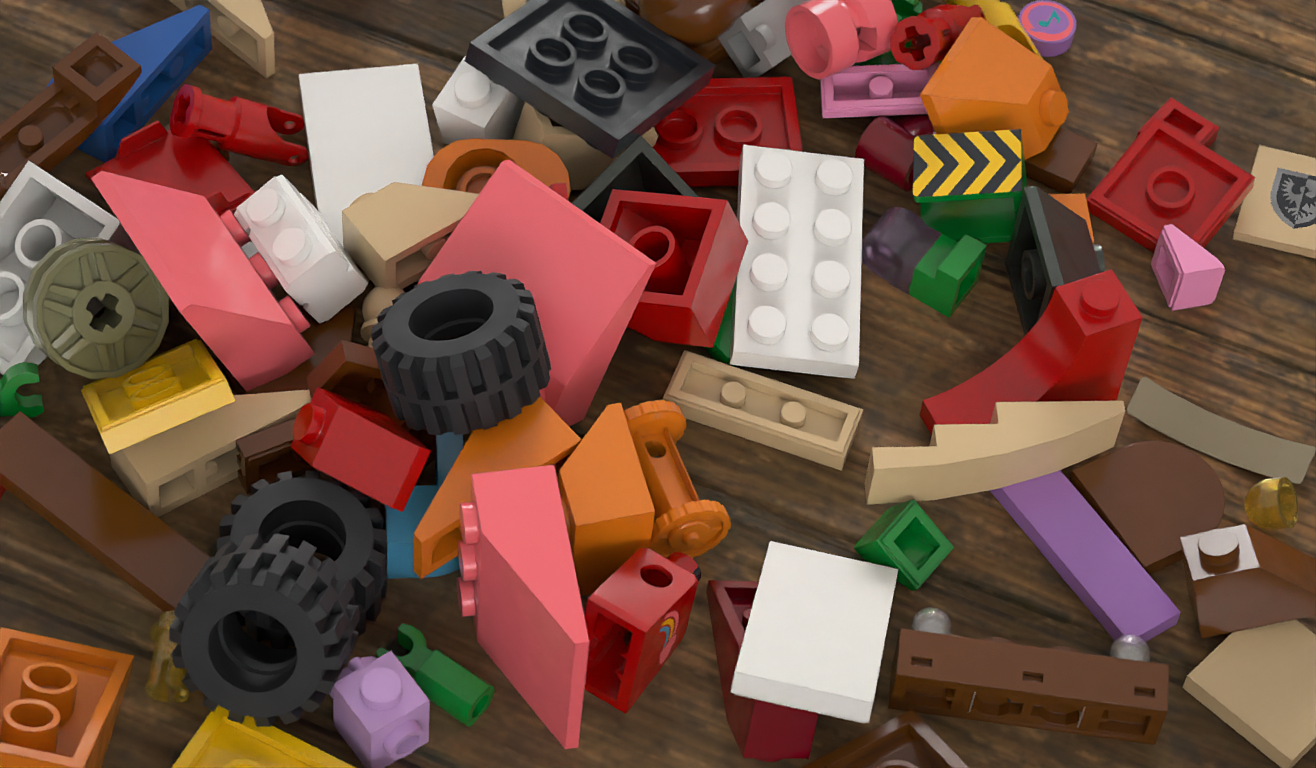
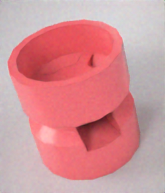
[785,0,898,79]

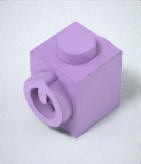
[330,651,430,768]

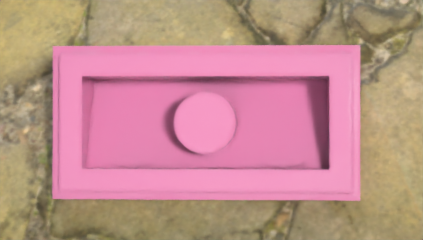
[820,62,939,118]

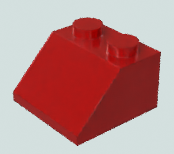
[600,189,748,348]

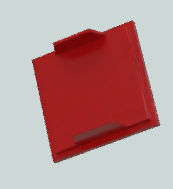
[86,120,255,216]

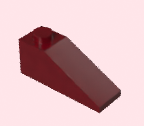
[706,580,819,762]

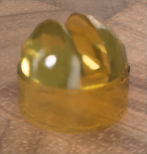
[1244,477,1298,530]

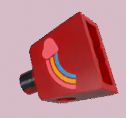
[584,548,701,714]

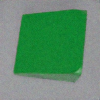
[853,499,954,591]

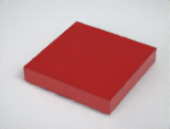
[1086,115,1255,253]

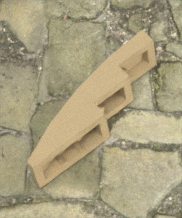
[864,401,1125,505]

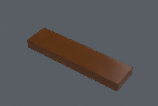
[0,411,209,620]

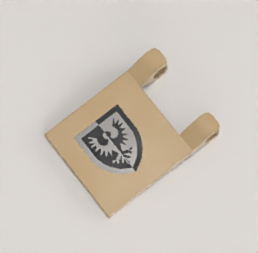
[1233,145,1316,259]

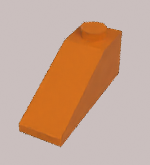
[413,397,582,579]

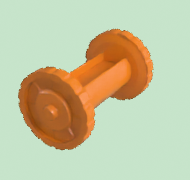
[624,400,731,558]

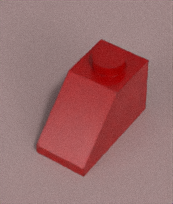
[290,387,431,512]

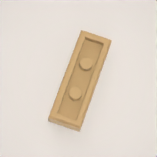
[663,350,863,471]

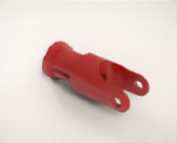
[890,4,986,70]
[170,84,309,167]

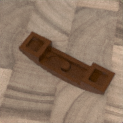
[0,32,142,201]

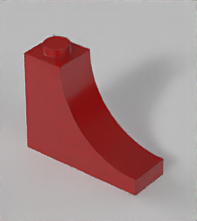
[920,269,1143,435]

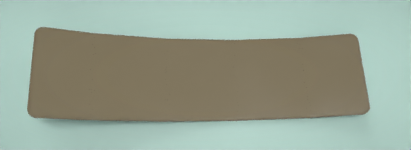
[1126,377,1316,484]

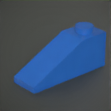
[46,5,212,163]

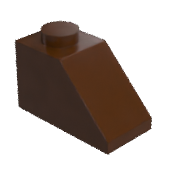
[1180,524,1316,638]

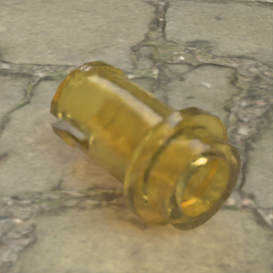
[145,611,190,703]

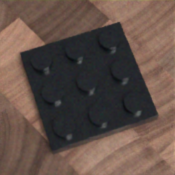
[464,0,716,159]

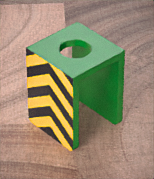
[913,129,1027,247]

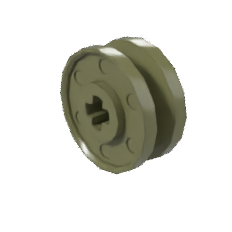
[23,238,169,379]

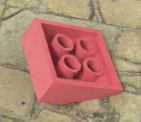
[418,160,656,426]
[91,171,315,392]
[456,465,589,749]

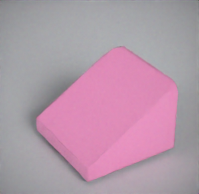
[1151,224,1225,311]

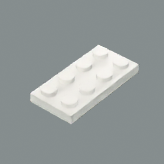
[730,145,864,379]

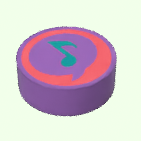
[1018,0,1076,57]

